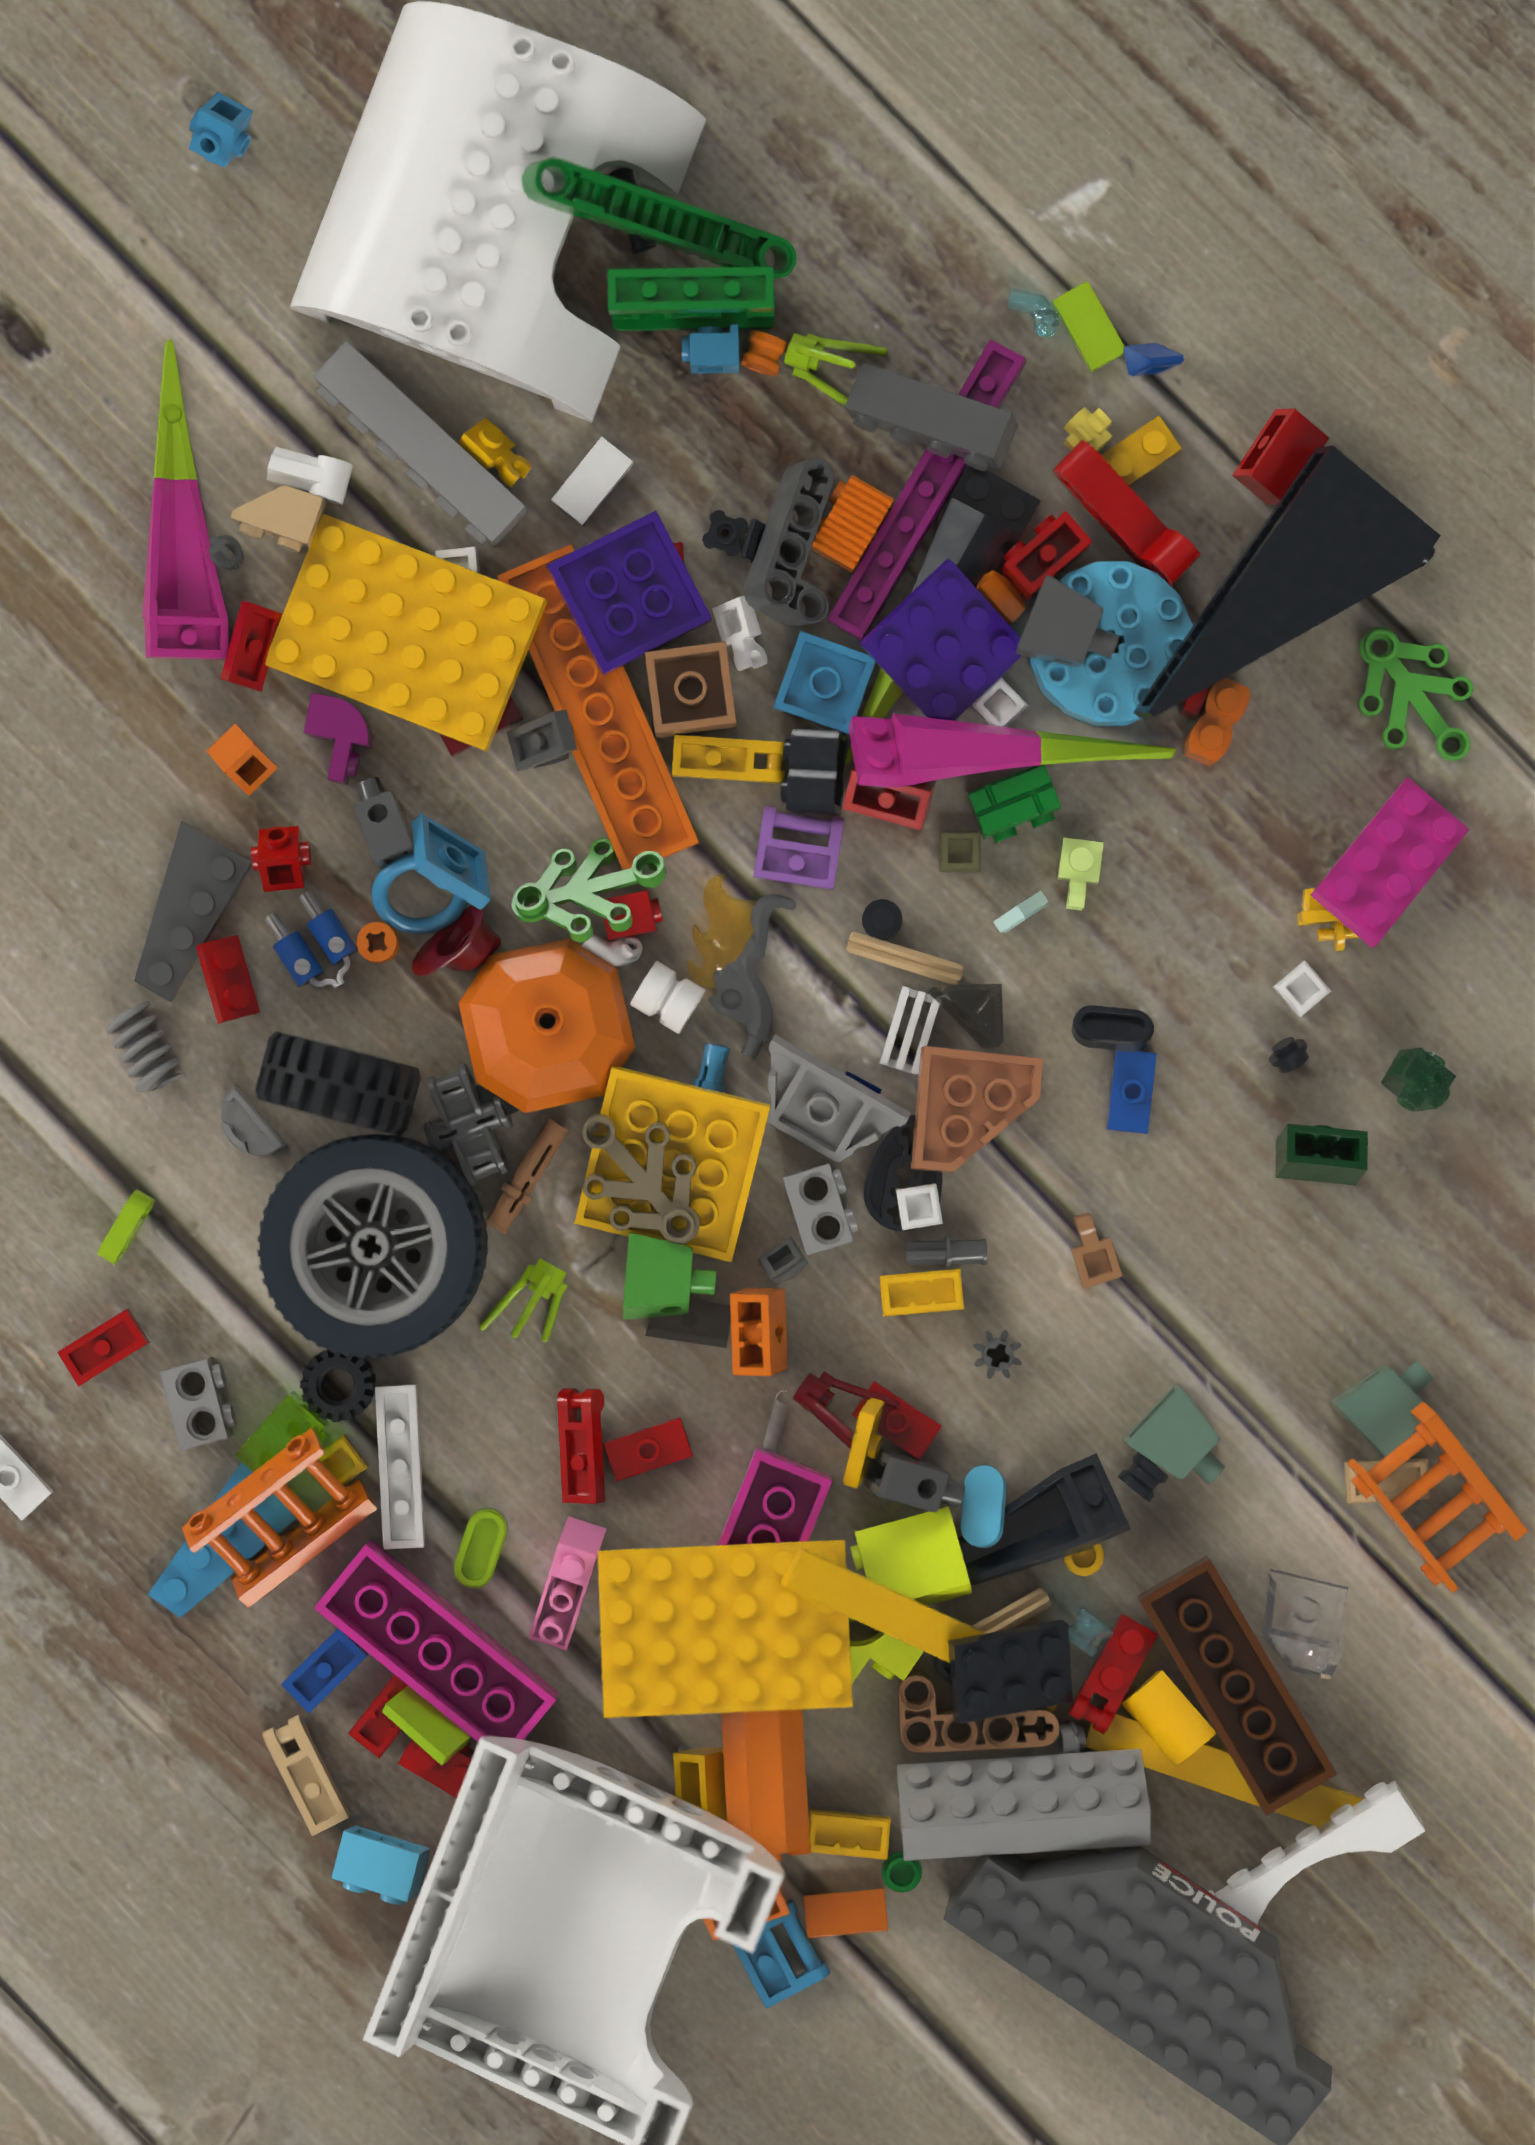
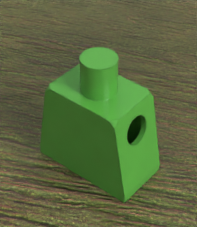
[623,1233,716,1319]

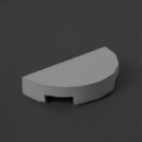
[221,1085,288,1156]

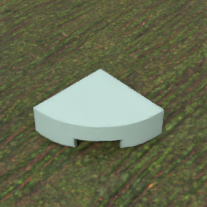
[993,890,1048,934]

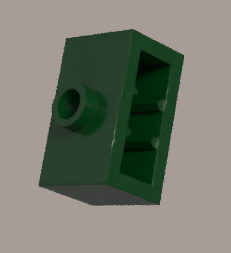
[1275,1124,1368,1186]

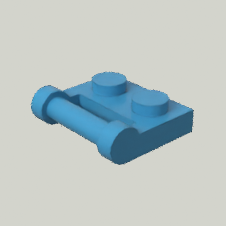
[732,1900,831,2009]

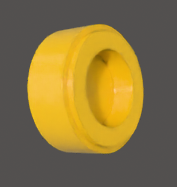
[1063,1543,1104,1576]

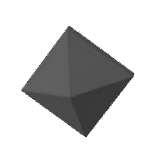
[758,1237,809,1286]

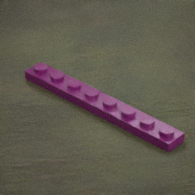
[827,339,1027,641]

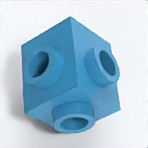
[189,92,253,168]

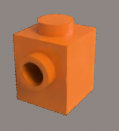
[206,723,278,796]

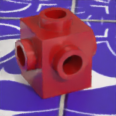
[251,825,312,892]

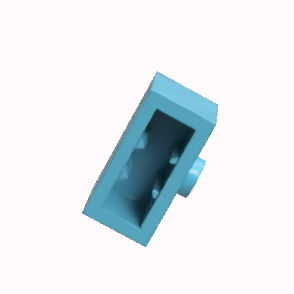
[331,1825,431,1905]

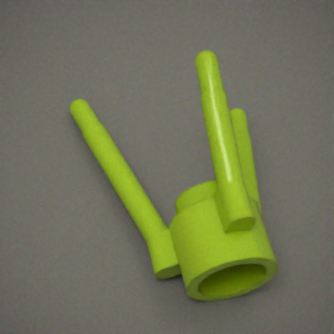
[784,333,888,406]
[479,1258,568,1343]

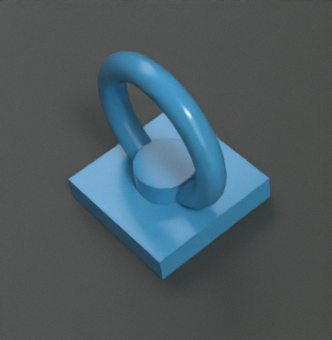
[372,813,491,934]

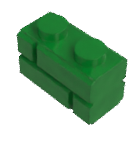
[966,765,1061,843]

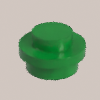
[881,1851,922,1893]

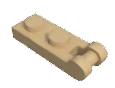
[262,1714,350,1836]

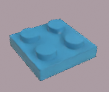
[773,631,876,736]

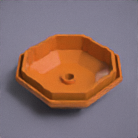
[458,938,635,1113]

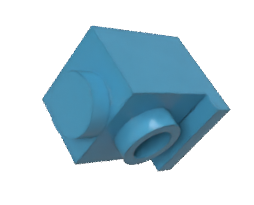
[682,324,739,374]

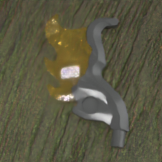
[687,873,796,1060]

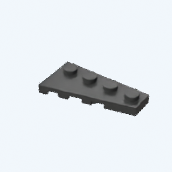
[134,821,252,1002]

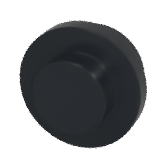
[862,899,903,940]
[1269,1037,1309,1073]

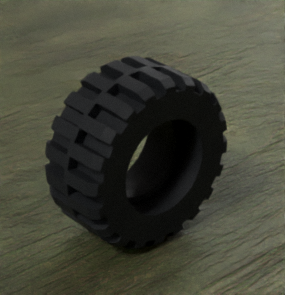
[255,1032,421,1136]

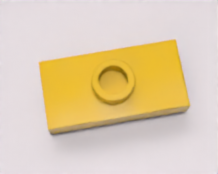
[879,1268,964,1317]
[843,1398,885,1489]
[809,1809,891,1860]

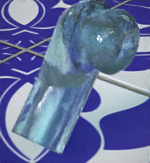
[1007,288,1059,337]

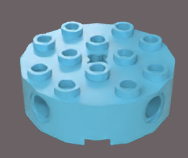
[1029,561,1193,727]

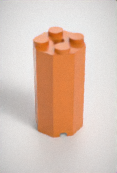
[721,1709,811,1861]

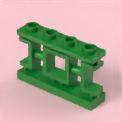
[608,267,774,331]

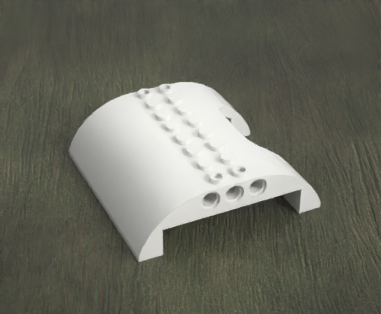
[290,1,706,422]
[363,1736,785,2145]

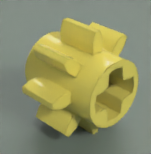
[1063,407,1113,452]

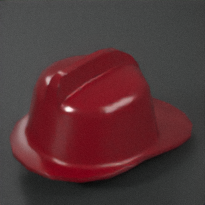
[412,905,501,977]

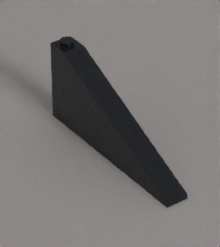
[1133,445,1441,718]

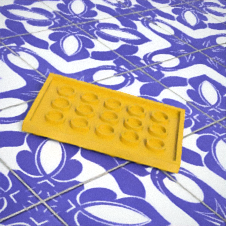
[265,514,548,752]
[598,1540,853,1718]

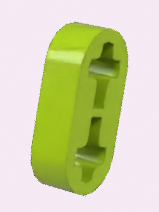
[97,1189,155,1265]

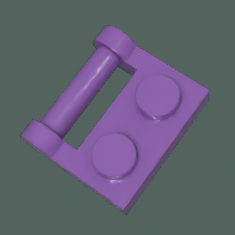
[753,805,845,890]

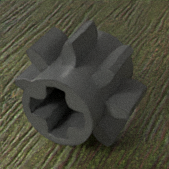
[973,1330,1022,1379]

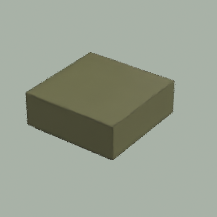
[939,831,981,872]

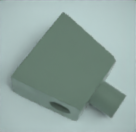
[1331,1361,1433,1458]
[1123,1384,1225,1484]

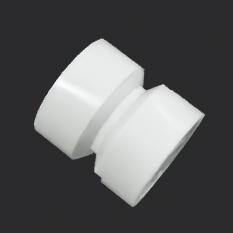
[630,961,706,1034]

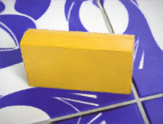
[1121,1670,1217,1765]
[673,1747,727,1822]

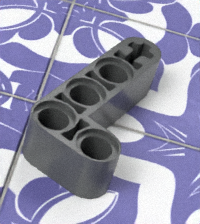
[744,458,834,627]

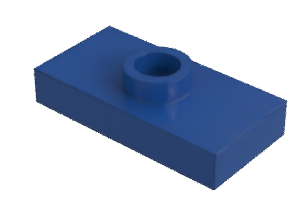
[1106,1050,1157,1134]

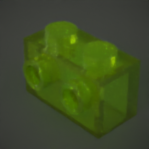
[234,1391,329,1484]

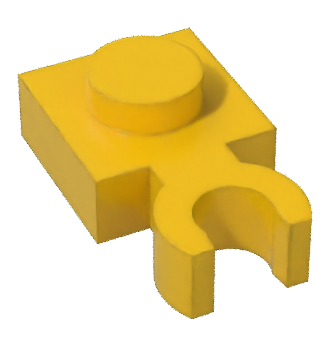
[458,418,532,487]

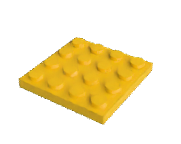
[574,1066,771,1263]

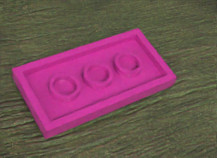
[1310,777,1470,948]

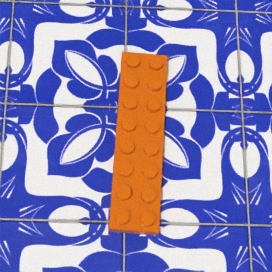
[497,544,699,870]

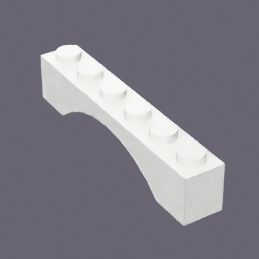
[1208,1780,1425,1924]

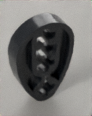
[864,1115,943,1232]

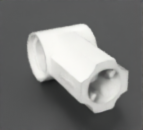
[266,447,353,505]

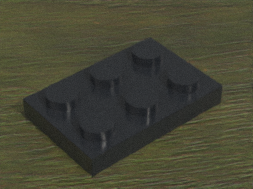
[948,1619,1073,1724]

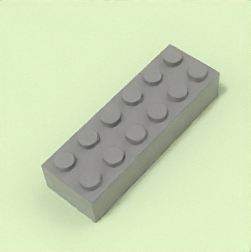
[897,1749,1151,1861]

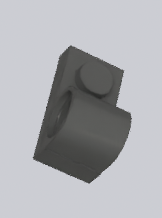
[506,709,577,771]

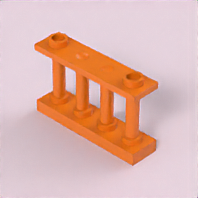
[1347,1401,1528,1593]
[182,1428,377,1608]

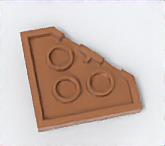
[911,1046,1043,1173]

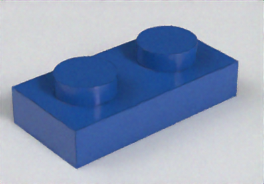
[281,1628,369,1713]

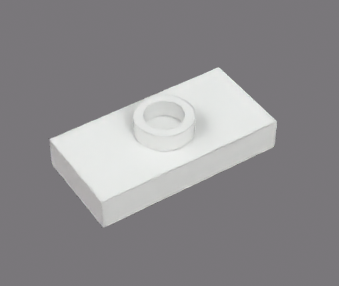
[0,1434,54,1521]

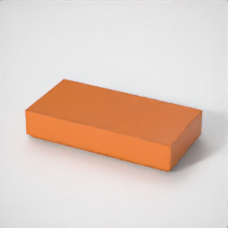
[804,1889,888,1939]

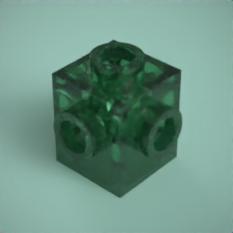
[1380,1047,1456,1112]

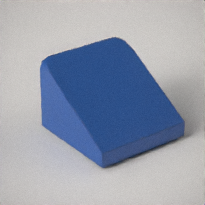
[1124,343,1184,376]

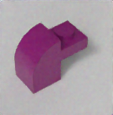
[303,693,373,786]

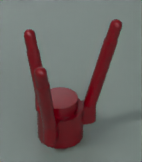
[793,1371,900,1449]

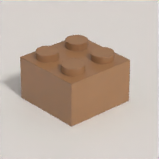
[645,642,737,738]

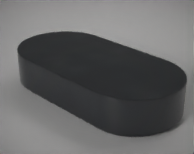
[1071,1005,1154,1052]

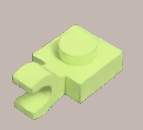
[1057,837,1104,911]

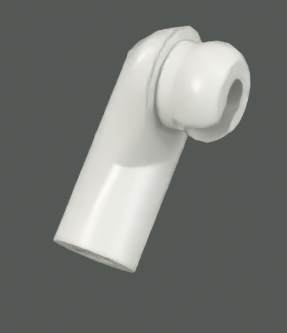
[581,932,643,967]

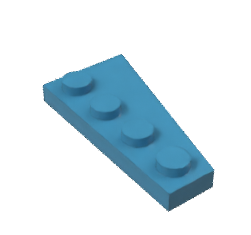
[147,1461,297,1618]

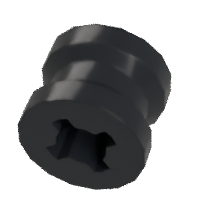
[1117,1452,1169,1502]

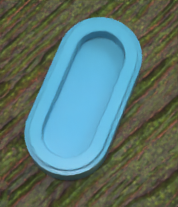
[961,1465,1007,1548]

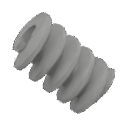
[106,1001,185,1092]

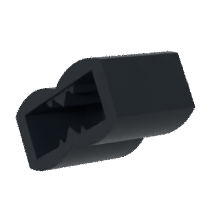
[780,729,847,815]

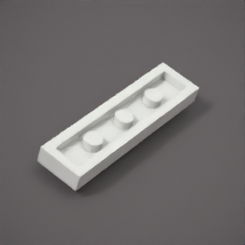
[375,1384,425,1550]

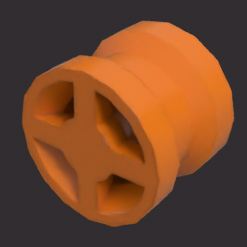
[740,330,788,376]
[356,922,400,963]

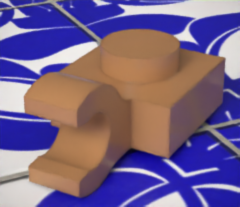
[1071,1212,1123,1289]

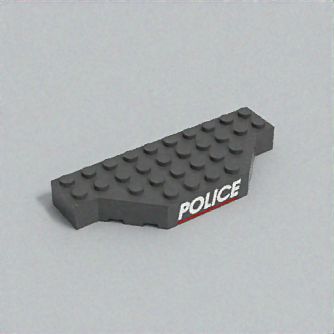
[943,1846,1332,2145]

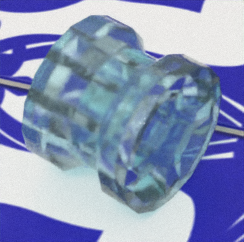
[1069,1607,1114,1658]

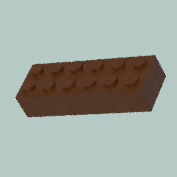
[1137,1556,1337,1816]

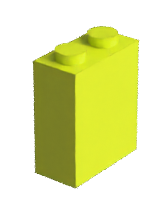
[850,1506,972,1606]

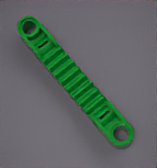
[522,158,797,279]

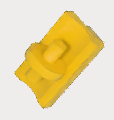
[1297,888,1359,952]

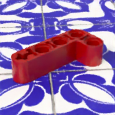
[1053,440,1201,586]

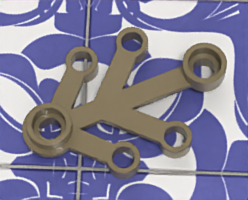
[582,1114,700,1244]

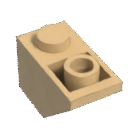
[230,485,328,552]

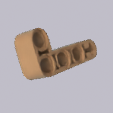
[897,1669,1060,1753]

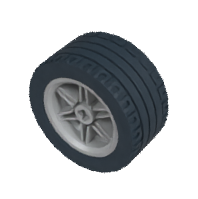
[257,1134,488,1359]

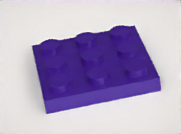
[547,511,712,676]
[859,559,1022,721]

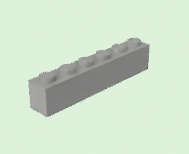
[313,341,528,548]

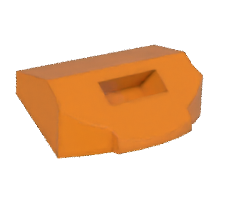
[976,570,1027,625]

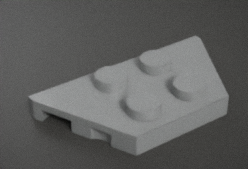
[768,1034,911,1163]

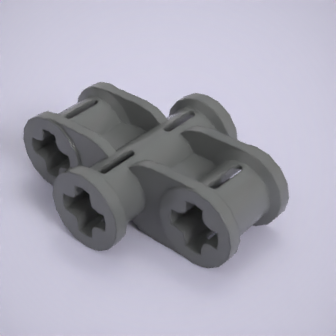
[424,1063,513,1187]

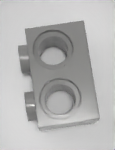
[783,1163,859,1256]
[160,1357,237,1451]

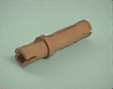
[485,1117,570,1235]

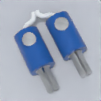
[265,891,358,988]

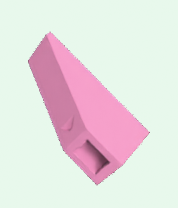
[529,1516,606,1651]

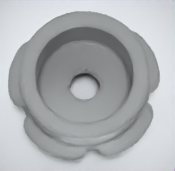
[1055,1719,1086,1754]

